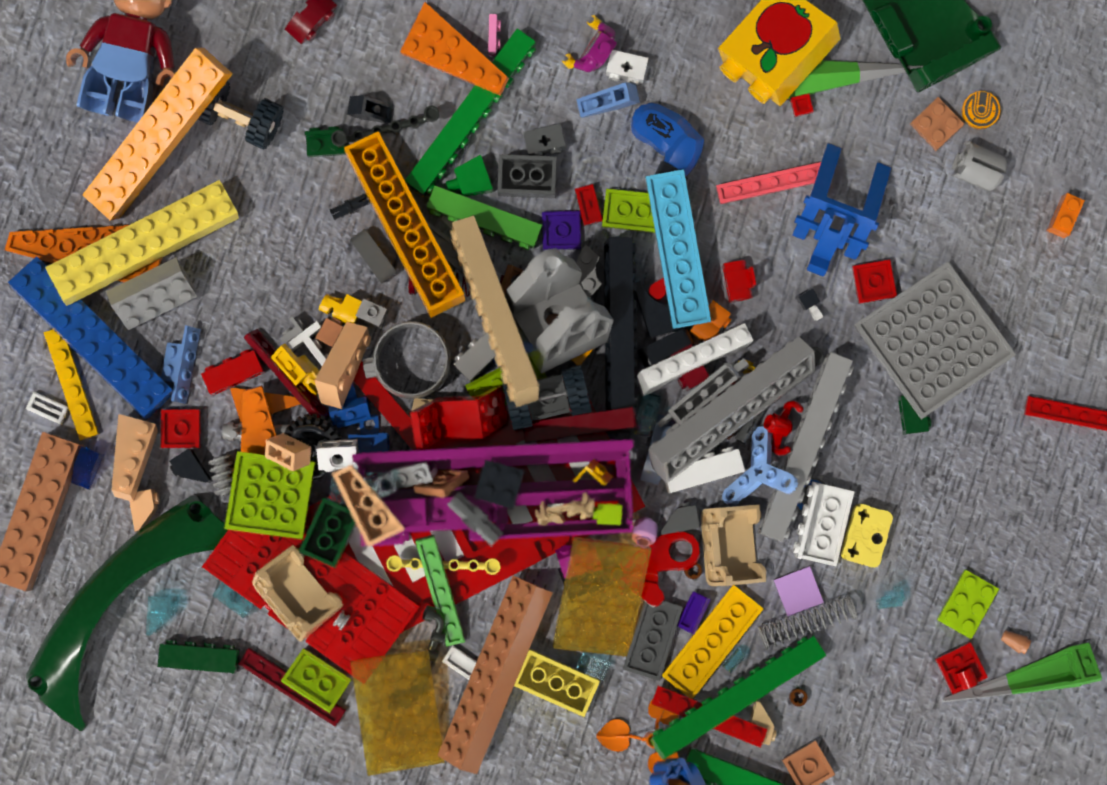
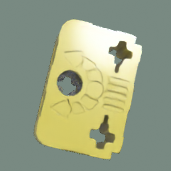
[840,504,893,568]

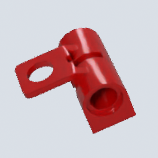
[722,260,756,303]

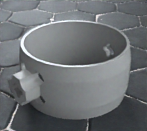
[363,321,452,400]

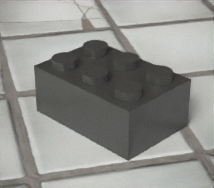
[497,154,557,198]

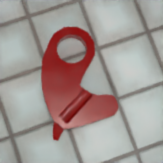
[612,532,700,607]

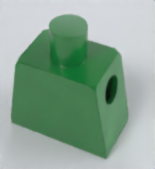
[446,155,493,197]

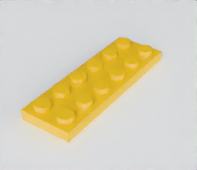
[661,585,764,699]

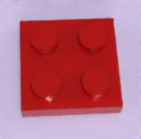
[852,260,897,304]
[161,409,201,448]

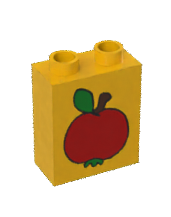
[718,0,841,106]

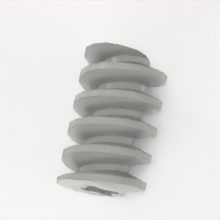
[208,455,234,496]

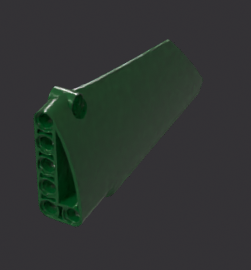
[862,0,1002,93]

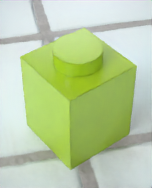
[593,503,622,525]

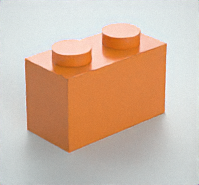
[1046,193,1085,238]

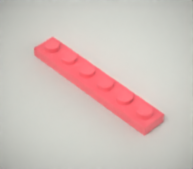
[716,162,821,205]

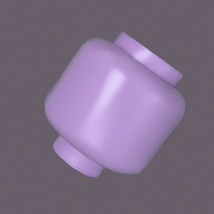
[632,517,658,547]

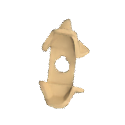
[535,493,594,526]

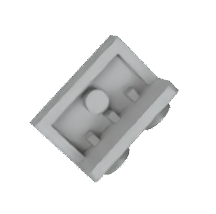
[390,462,438,489]

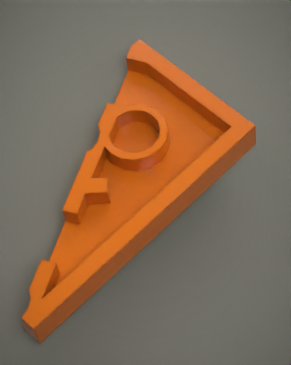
[230,388,301,422]

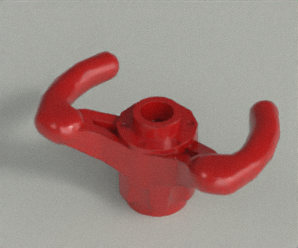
[764,401,804,456]

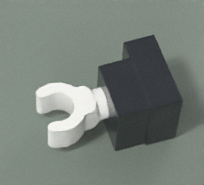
[795,288,823,321]

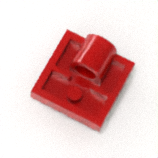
[935,642,988,694]

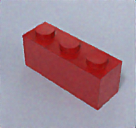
[201,349,266,396]

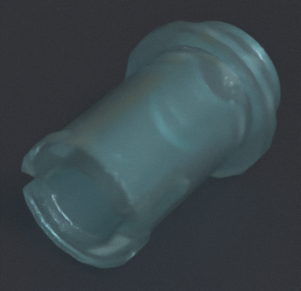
[722,648,746,673]

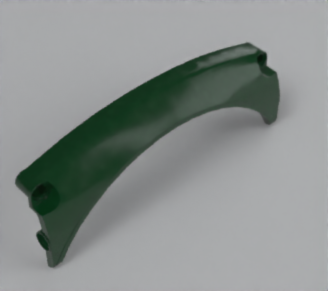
[26,496,228,732]

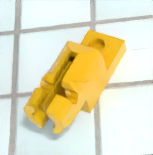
[319,294,362,324]
[271,344,320,396]

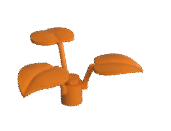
[596,691,679,773]

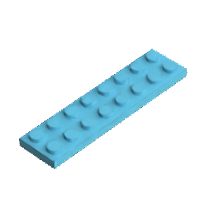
[645,169,711,329]

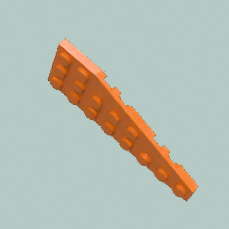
[5,225,162,283]

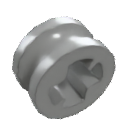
[333,610,351,630]

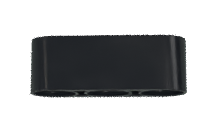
[637,327,695,368]

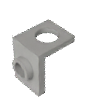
[356,299,389,328]

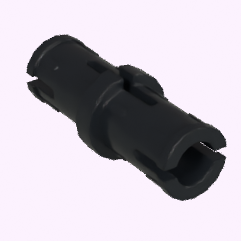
[329,193,369,220]

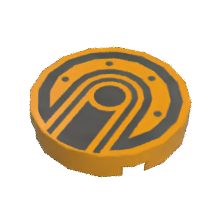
[961,91,1000,130]

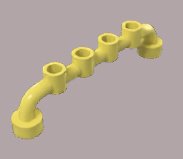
[387,556,500,574]

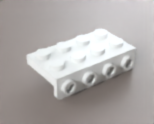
[793,481,854,566]

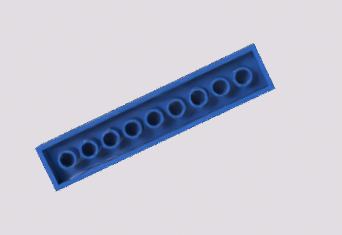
[8,256,173,420]

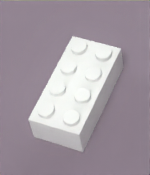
[664,447,745,493]

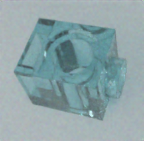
[363,472,398,498]

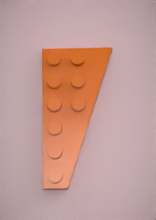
[400,2,509,96]
[241,385,277,455]

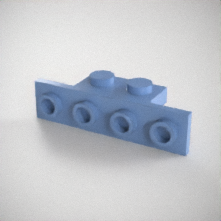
[161,325,201,404]

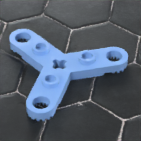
[722,426,798,506]

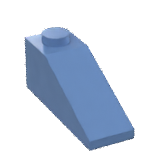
[576,82,640,118]

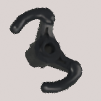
[292,424,328,480]

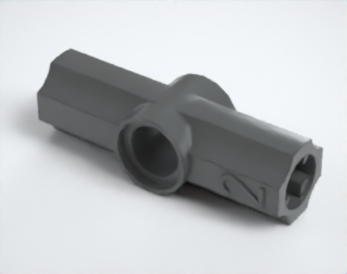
[447,492,503,546]

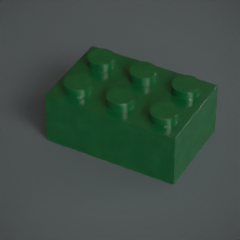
[299,497,357,568]

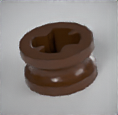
[684,563,702,579]
[789,688,807,706]

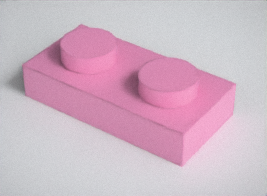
[488,14,501,56]

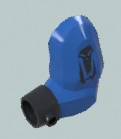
[631,103,704,180]

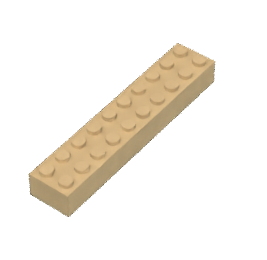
[450,216,539,407]

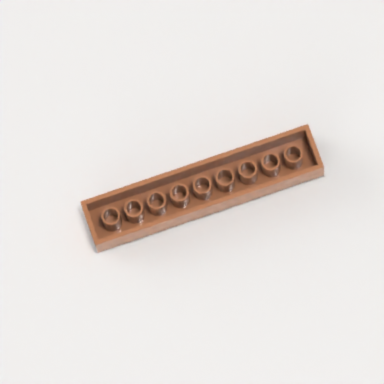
[437,576,553,774]

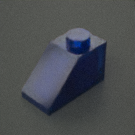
[71,446,105,490]

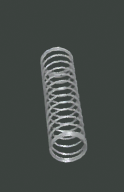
[758,596,857,650]

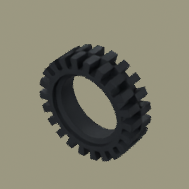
[284,414,343,472]

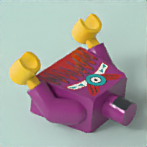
[562,15,617,72]

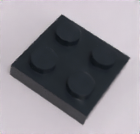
[475,460,524,509]

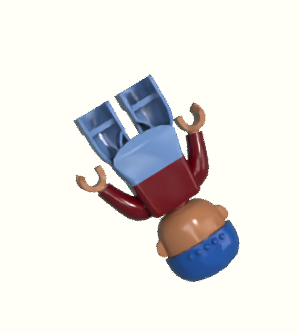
[66,0,176,123]

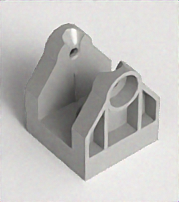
[505,249,613,373]

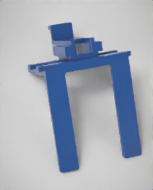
[792,143,891,277]

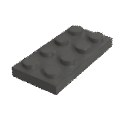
[623,601,683,681]

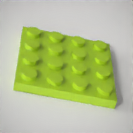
[225,451,315,540]

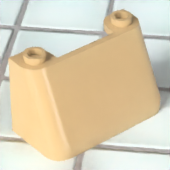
[701,505,767,586]
[252,545,343,641]

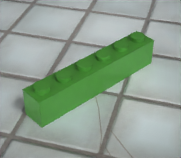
[427,185,542,250]

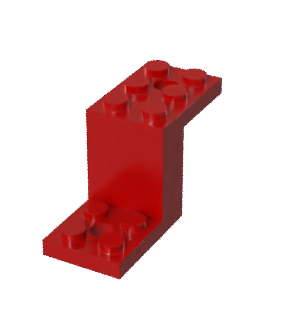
[410,386,508,451]

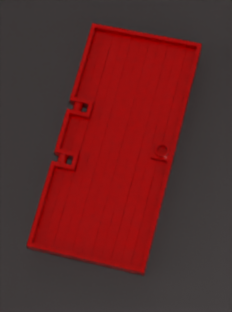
[202,524,420,684]

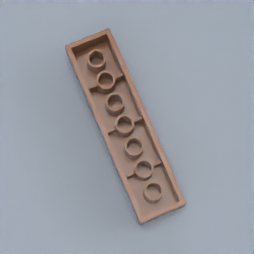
[0,432,84,591]

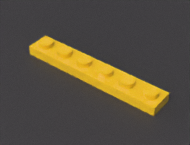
[43,329,99,441]

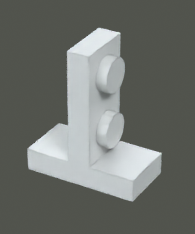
[286,321,328,366]

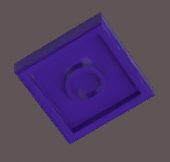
[542,211,581,250]

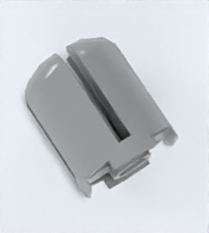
[951,141,1007,191]

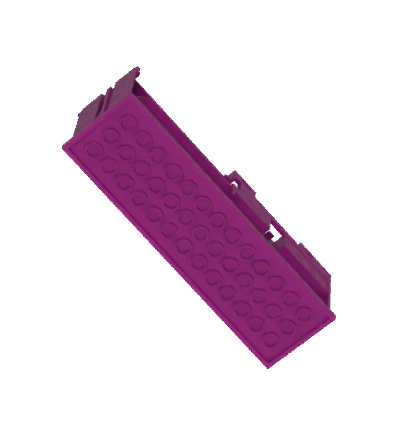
[352,440,633,546]

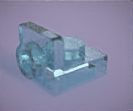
[876,586,905,609]
[577,652,611,681]

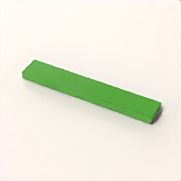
[415,534,466,646]

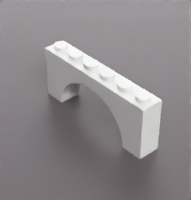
[637,323,753,397]

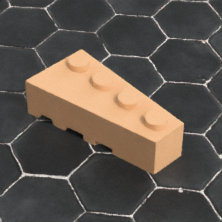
[315,322,371,409]
[112,414,158,502]

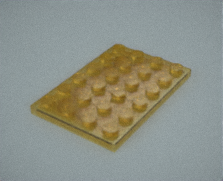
[553,537,651,657]
[350,648,445,776]

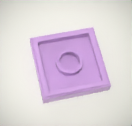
[773,566,824,616]

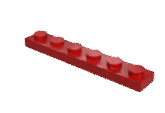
[651,686,768,748]

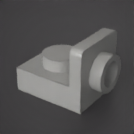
[280,316,305,344]

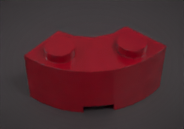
[285,0,337,44]

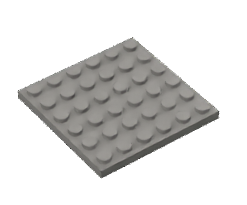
[854,262,1016,419]

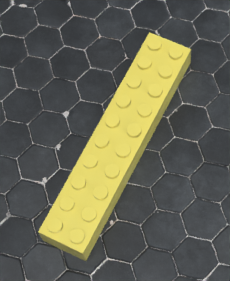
[45,180,239,306]

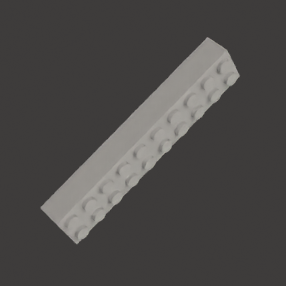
[649,337,815,483]
[757,352,854,542]

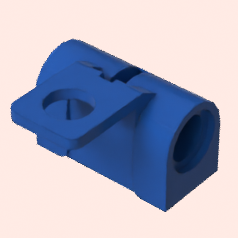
[329,383,371,428]
[348,414,389,454]

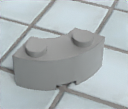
[577,245,602,299]

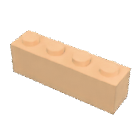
[333,465,404,547]

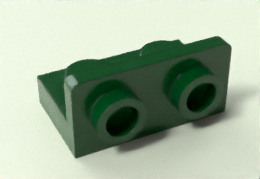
[304,126,346,157]

